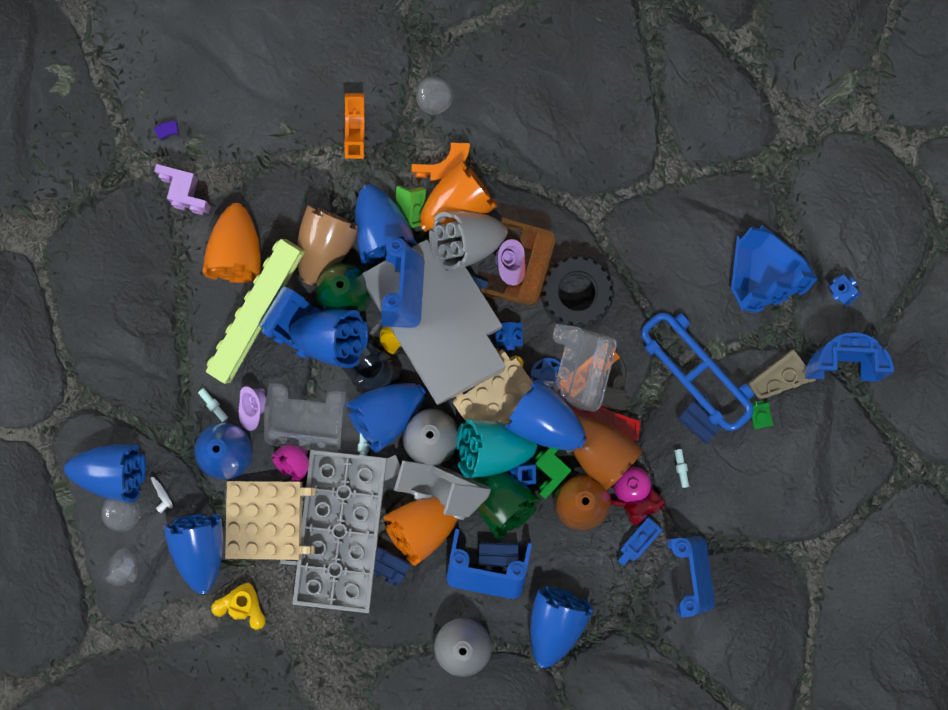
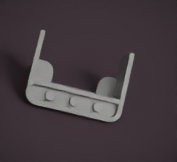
[394,461,491,520]

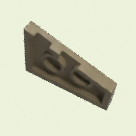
[747,349,816,400]

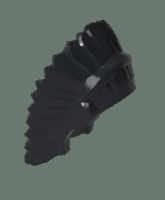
[341,335,403,394]

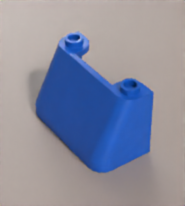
[382,237,425,328]
[667,535,715,618]

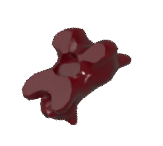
[611,488,666,525]

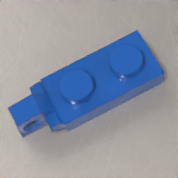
[617,517,663,566]

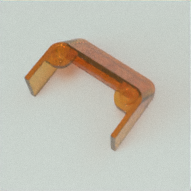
[481,218,556,306]

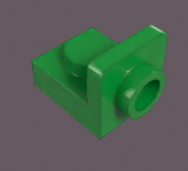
[751,400,773,430]

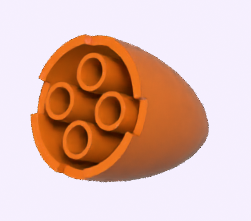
[419,160,497,232]
[203,203,261,283]
[383,497,458,566]

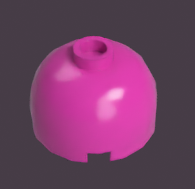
[271,444,309,482]
[613,466,651,502]

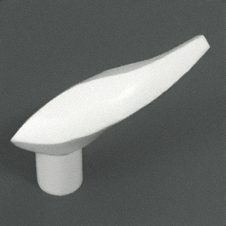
[151,477,173,513]

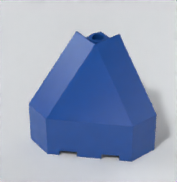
[731,225,817,313]

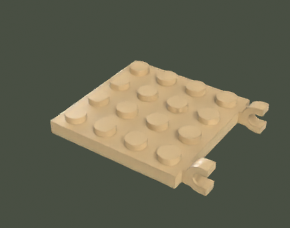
[452,349,533,425]
[225,481,316,560]

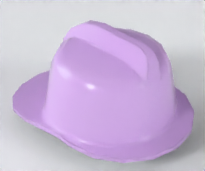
[495,239,525,285]
[239,386,268,431]

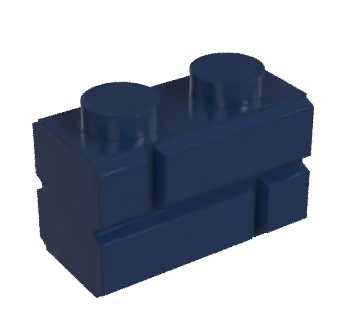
[677,401,722,444]
[479,543,518,571]
[374,546,411,586]

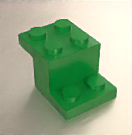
[535,448,571,500]

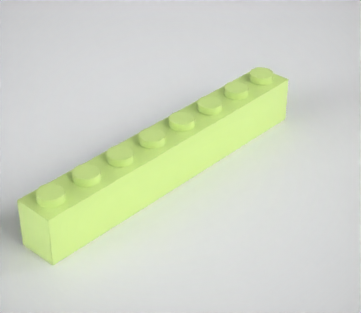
[206,239,305,384]

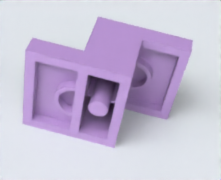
[154,164,211,215]

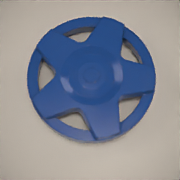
[530,358,566,392]

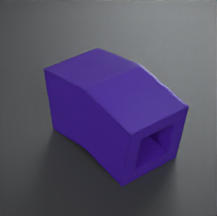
[154,121,179,141]

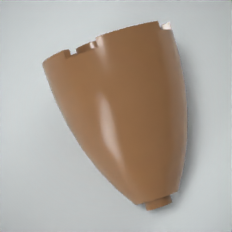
[297,205,357,286]

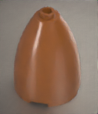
[572,416,643,490]
[553,473,611,531]

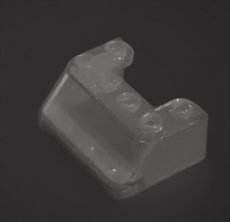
[543,324,617,412]
[264,383,346,453]

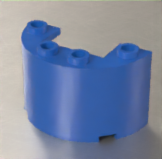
[259,286,322,360]
[805,333,894,382]

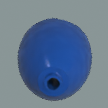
[355,184,417,265]
[289,309,368,368]
[505,379,587,450]
[345,383,425,453]
[194,422,253,480]
[64,444,146,503]
[163,514,223,594]
[530,586,594,668]

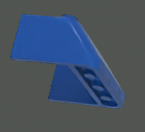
[446,529,532,599]

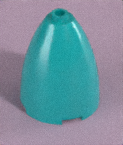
[456,419,537,478]

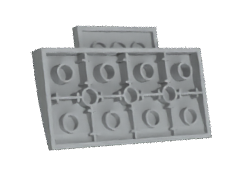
[363,240,506,405]
[280,450,387,613]

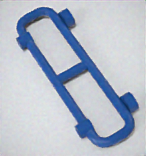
[641,313,755,431]

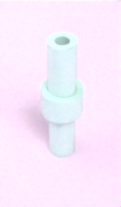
[198,388,228,422]
[358,433,369,456]
[674,449,689,488]

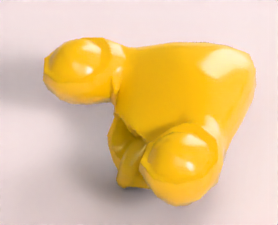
[211,582,265,630]

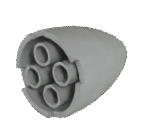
[429,211,508,270]
[402,409,458,466]
[434,618,492,677]

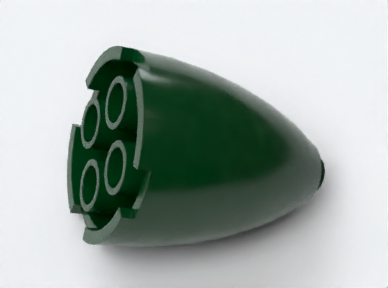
[315,262,372,315]
[470,471,541,539]

